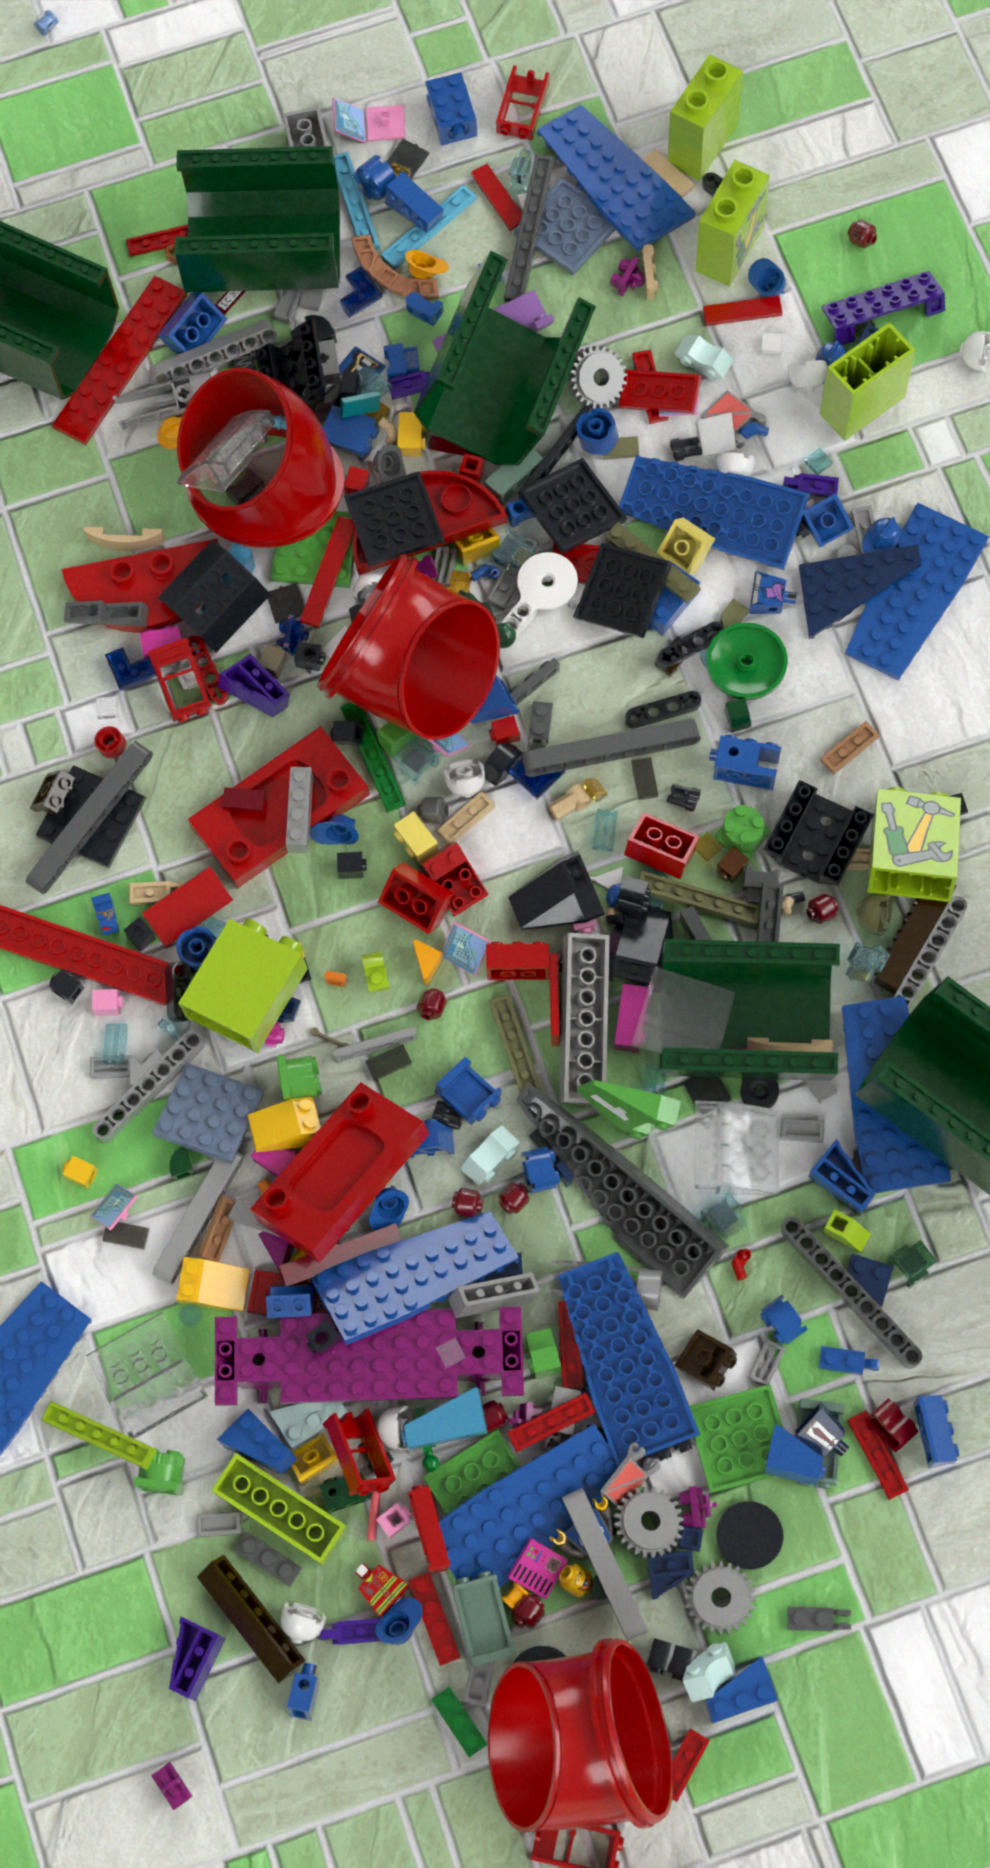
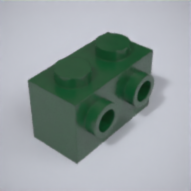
[319,1472,371,1513]

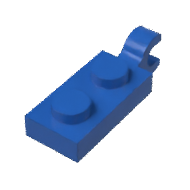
[819,1346,880,1375]

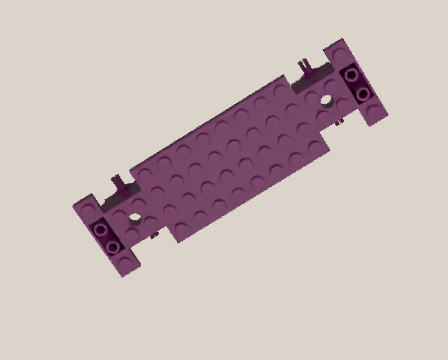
[215,1306,524,1406]

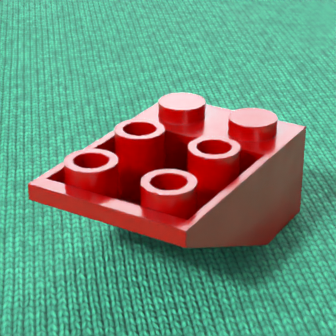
[418,841,489,917]

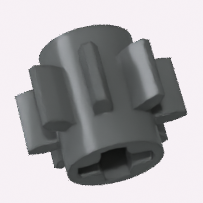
[539,1433,564,1452]

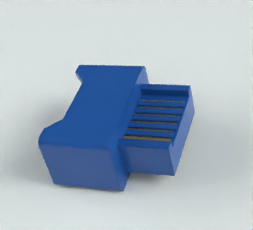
[383,343,420,379]

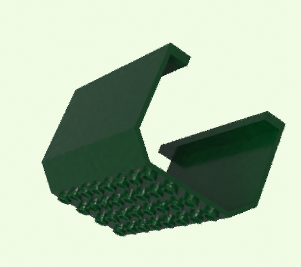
[175,146,340,292]
[0,221,119,400]
[413,250,596,466]
[660,939,840,1081]
[855,976,990,1195]

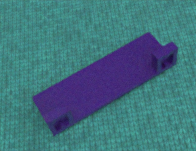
[822,271,945,345]

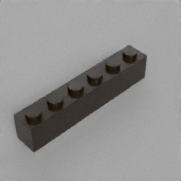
[873,884,957,994]
[197,1555,306,1684]

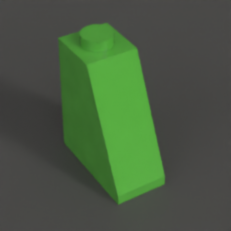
[377,722,419,760]

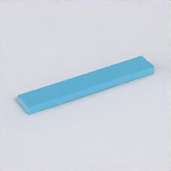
[334,152,380,250]
[381,184,477,270]

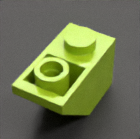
[823,1209,871,1253]

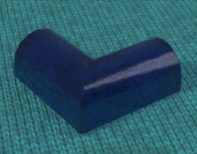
[340,266,383,317]
[105,647,156,691]
[508,759,566,800]

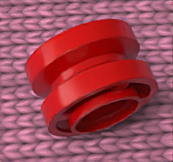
[94,726,126,758]

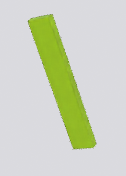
[41,1401,157,1470]

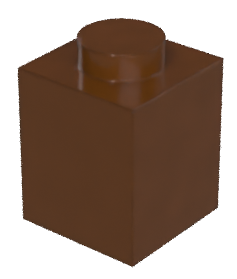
[716,847,749,884]

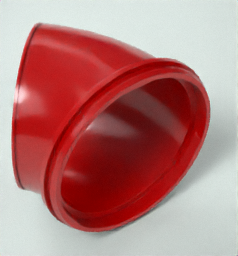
[177,368,344,548]
[317,554,500,740]
[488,1638,673,1832]

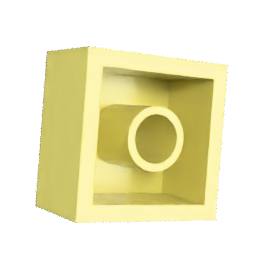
[657,518,715,575]

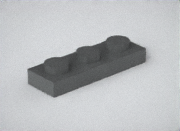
[510,658,560,705]
[756,882,784,942]
[235,1531,302,1587]

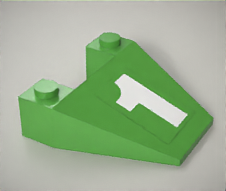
[577,1080,681,1140]

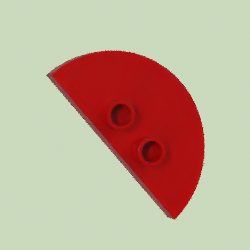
[353,470,508,576]
[62,538,219,633]

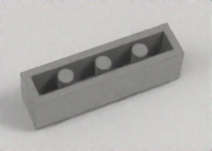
[286,767,313,853]
[448,1272,540,1318]

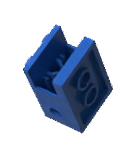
[425,72,477,146]
[709,735,781,791]

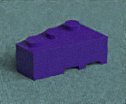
[218,653,290,717]
[169,1616,226,1701]

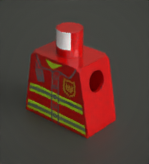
[355,1563,410,1618]

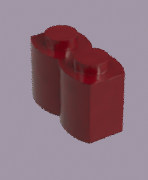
[866,1399,919,1452]

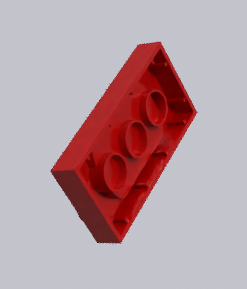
[188,726,370,889]
[250,1082,429,1263]

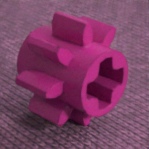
[265,1022,285,1048]

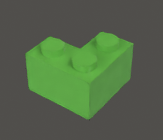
[523,1328,561,1379]

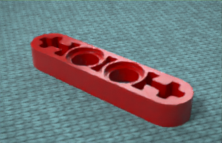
[187,635,229,705]

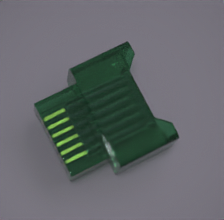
[887,1240,937,1289]

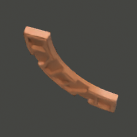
[351,235,439,300]

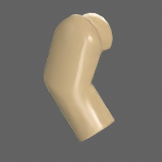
[377,417,398,444]

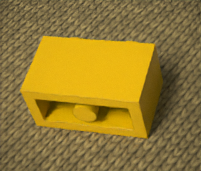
[397,412,427,457]

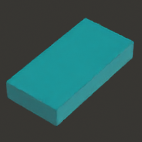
[340,391,380,418]

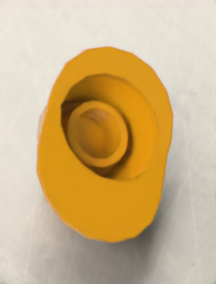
[405,250,449,279]
[157,415,183,450]

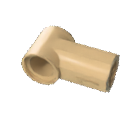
[548,784,592,821]

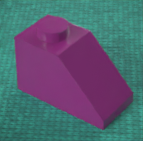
[258,1231,294,1269]

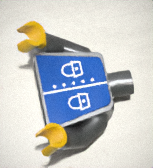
[549,1494,616,1560]

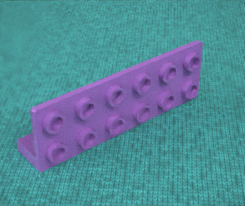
[432,290,555,353]

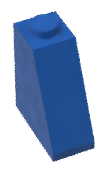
[470,675,520,724]
[765,1425,826,1486]

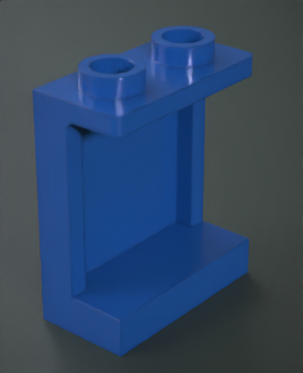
[323,405,379,461]
[435,1057,502,1125]
[266,1283,315,1318]

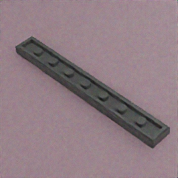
[504,154,555,301]

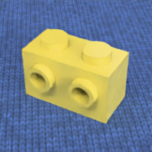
[393,811,438,863]

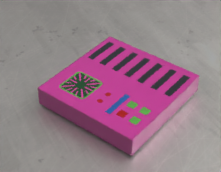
[507,1537,569,1599]

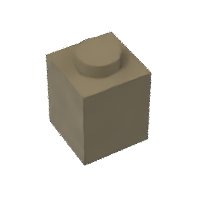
[259,644,288,679]

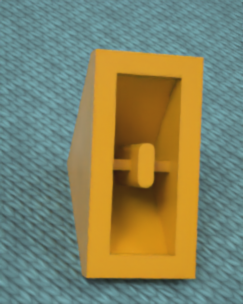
[413,939,443,985]

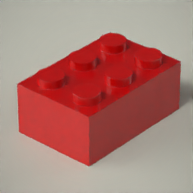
[624,812,700,879]
[377,862,455,934]
[486,941,550,981]

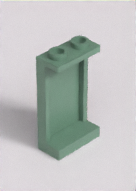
[791,1398,845,1489]
[451,1571,517,1667]

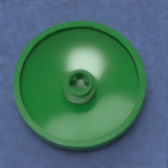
[706,623,788,700]

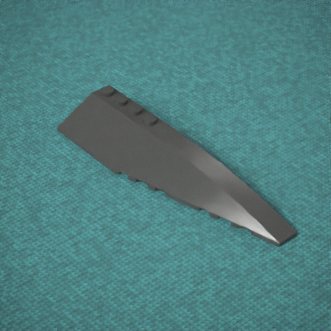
[516,1083,729,1298]

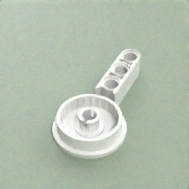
[497,552,578,656]

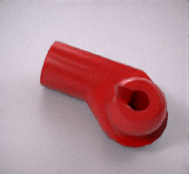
[731,1248,751,1281]

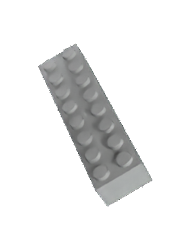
[559,933,610,1106]

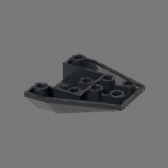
[508,850,605,930]
[609,907,673,993]

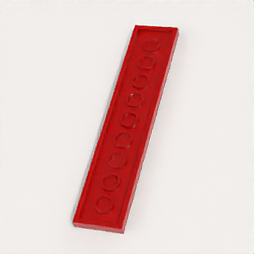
[52,275,188,445]
[0,905,180,1006]

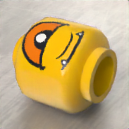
[559,1563,593,1597]

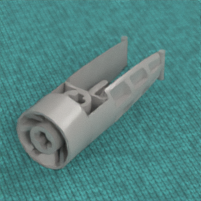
[113,371,211,429]
[548,1260,663,1311]

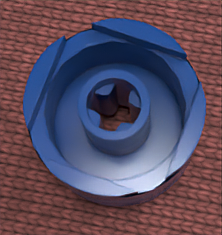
[353,155,396,201]
[576,408,619,455]
[176,926,217,973]
[521,1147,560,1194]
[760,1294,808,1345]

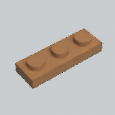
[820,721,880,775]
[197,1196,235,1262]

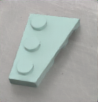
[269,1402,347,1450]

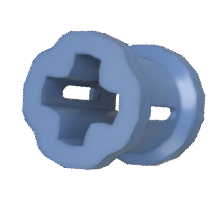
[34,10,59,36]

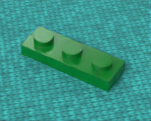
[431,1686,488,1758]

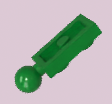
[415,1407,440,1472]

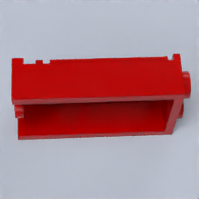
[496,65,550,140]
[148,638,212,723]
[323,1408,396,1496]
[408,1484,450,1575]
[530,1826,624,1868]

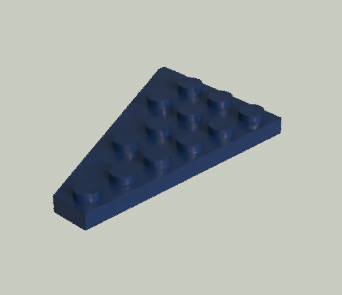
[799,545,921,639]

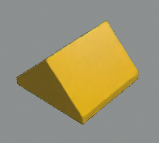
[453,528,500,565]
[291,1433,339,1485]

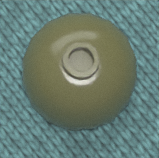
[856,893,893,936]

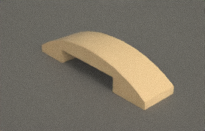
[83,527,165,551]
[747,1037,833,1052]

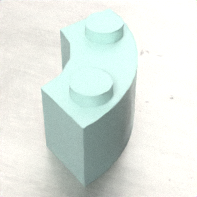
[675,335,734,379]
[461,1126,520,1186]
[683,1642,735,1702]

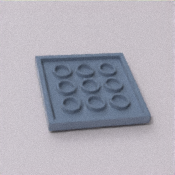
[514,178,615,276]
[152,1063,264,1164]

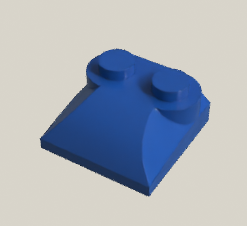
[802,493,854,548]

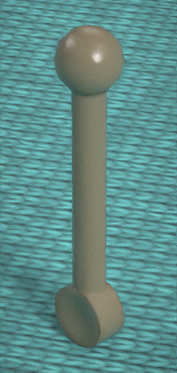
[311,1027,349,1047]

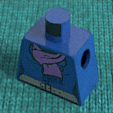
[749,571,797,614]
[287,1663,319,1721]

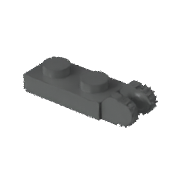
[528,701,553,751]
[788,1607,851,1631]

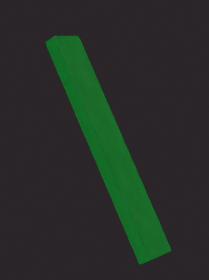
[340,703,406,813]

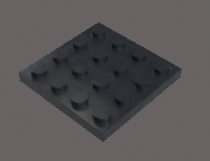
[518,458,627,554]
[344,471,445,567]
[573,543,672,639]
[36,765,146,869]

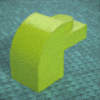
[361,951,390,994]

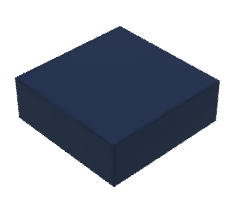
[554,1161,574,1187]
[678,1525,704,1552]

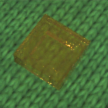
[696,832,722,861]

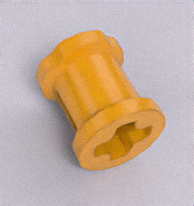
[501,1581,530,1609]

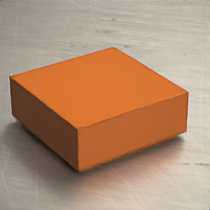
[324,970,348,987]

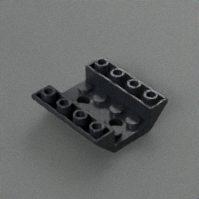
[255,317,326,409]
[158,540,271,653]
[763,780,874,886]

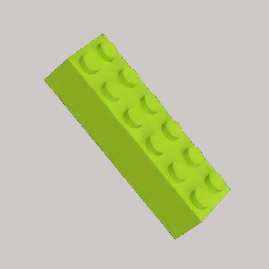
[211,1453,348,1566]

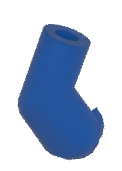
[739,422,769,439]
[469,564,500,582]
[606,883,621,907]

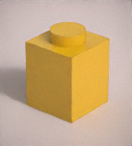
[62,1155,98,1189]

